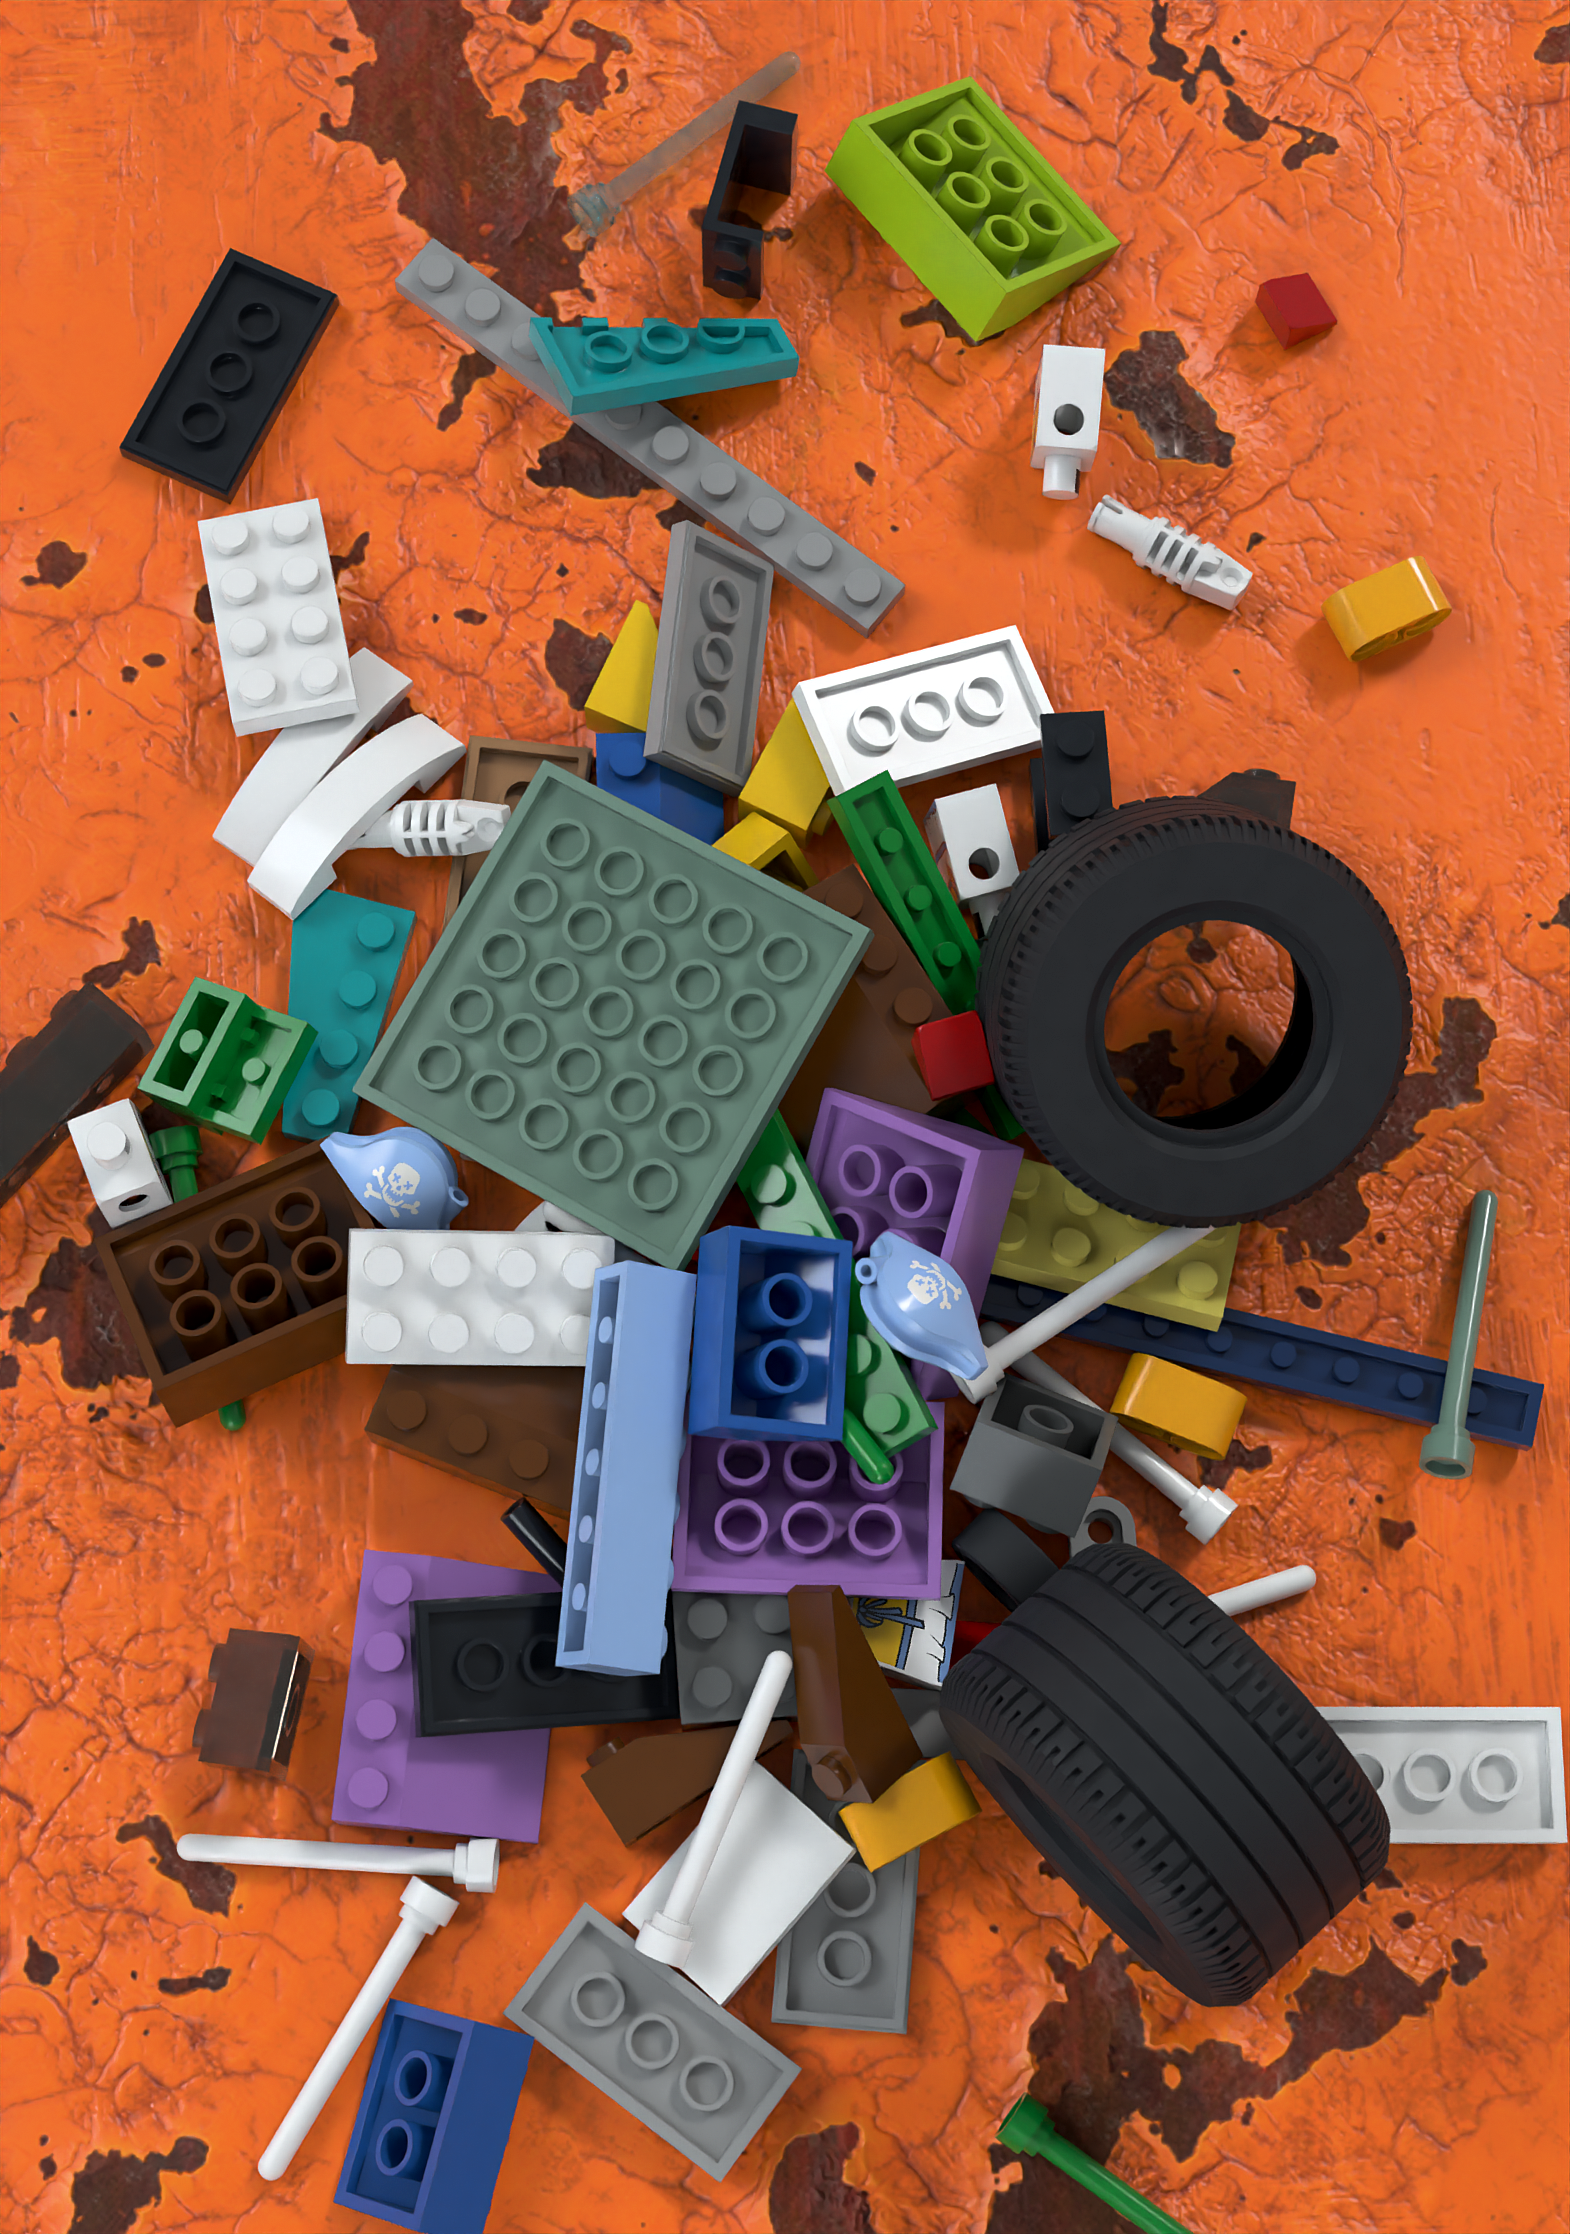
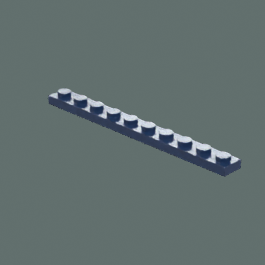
[979,1274,1544,1451]

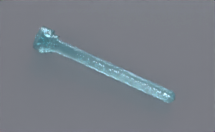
[567,51,801,238]

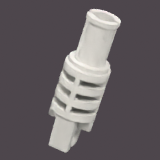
[1087,494,1253,610]
[347,799,511,857]

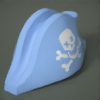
[320,1126,469,1230]
[855,1231,989,1380]

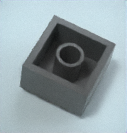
[950,1372,1119,1538]
[672,1591,798,1731]

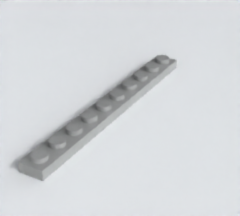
[395,238,905,638]

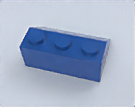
[596,733,724,846]
[688,1225,853,1441]
[333,1998,535,2234]

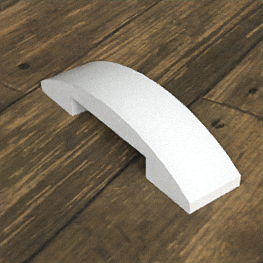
[212,647,414,868]
[247,713,467,920]

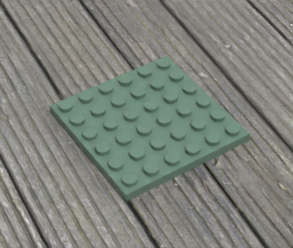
[352,759,875,1272]

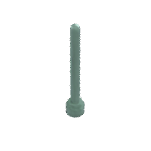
[1419,1190,1498,1480]

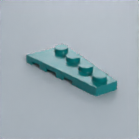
[529,317,799,416]
[282,889,418,1144]

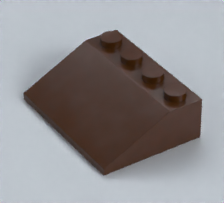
[778,863,986,1162]
[93,1134,375,1428]
[364,1364,585,1522]

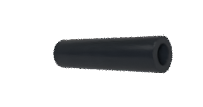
[500,1497,567,1589]

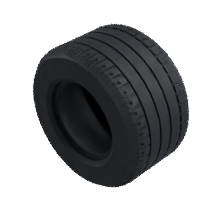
[975,796,1413,1228]
[938,1543,1391,2007]

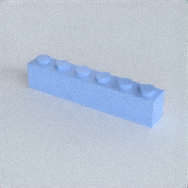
[555,1260,697,1677]

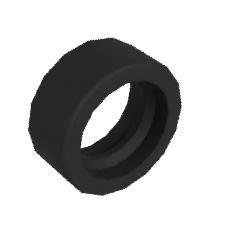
[951,1508,1060,1613]

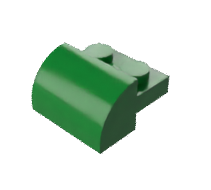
[137,976,319,1145]

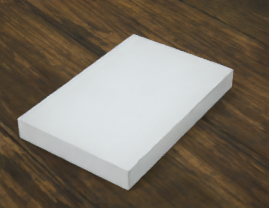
[622,1760,857,2007]

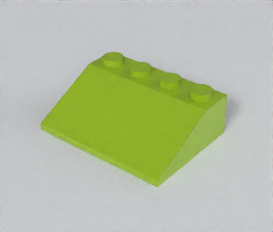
[824,76,1121,342]

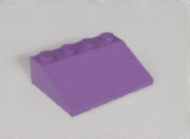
[805,1088,1024,1401]
[671,1393,945,1601]
[331,1549,563,1844]

